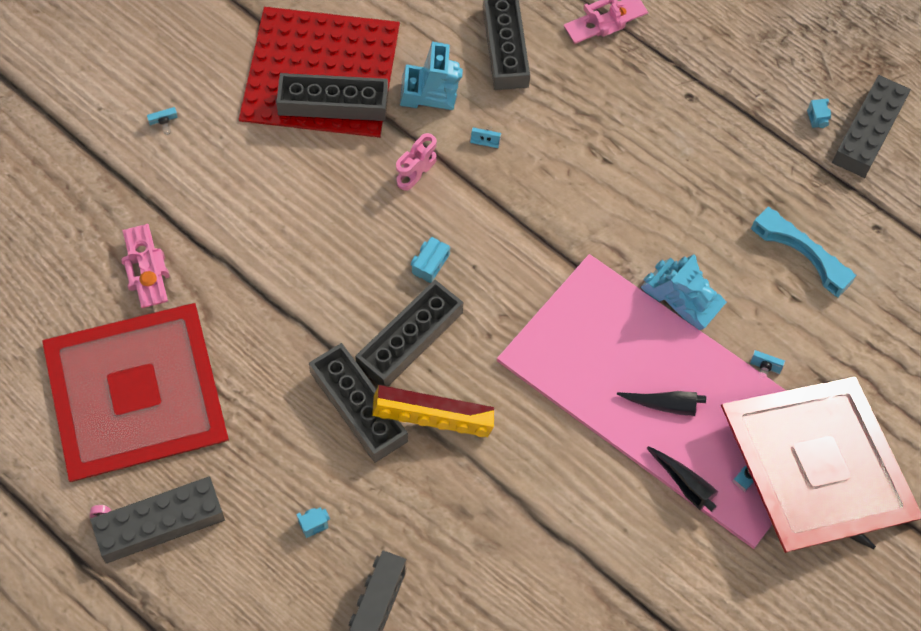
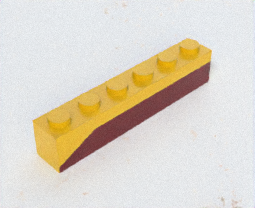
[372,385,494,437]

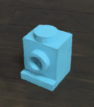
[807,98,831,128]
[296,507,330,538]

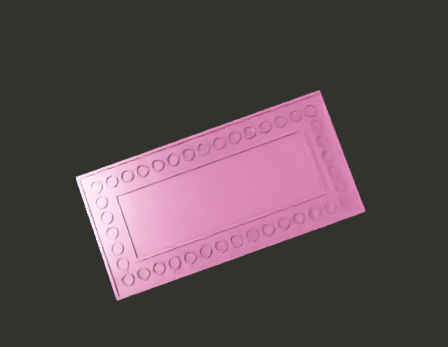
[497,254,786,549]

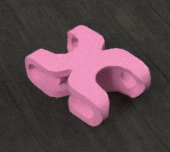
[396,133,437,191]

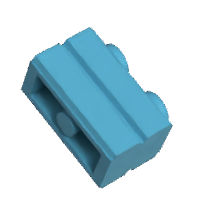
[411,237,450,283]

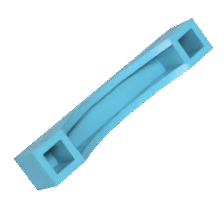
[751,206,856,298]

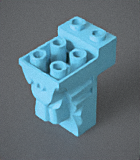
[400,42,463,110]
[640,254,727,330]

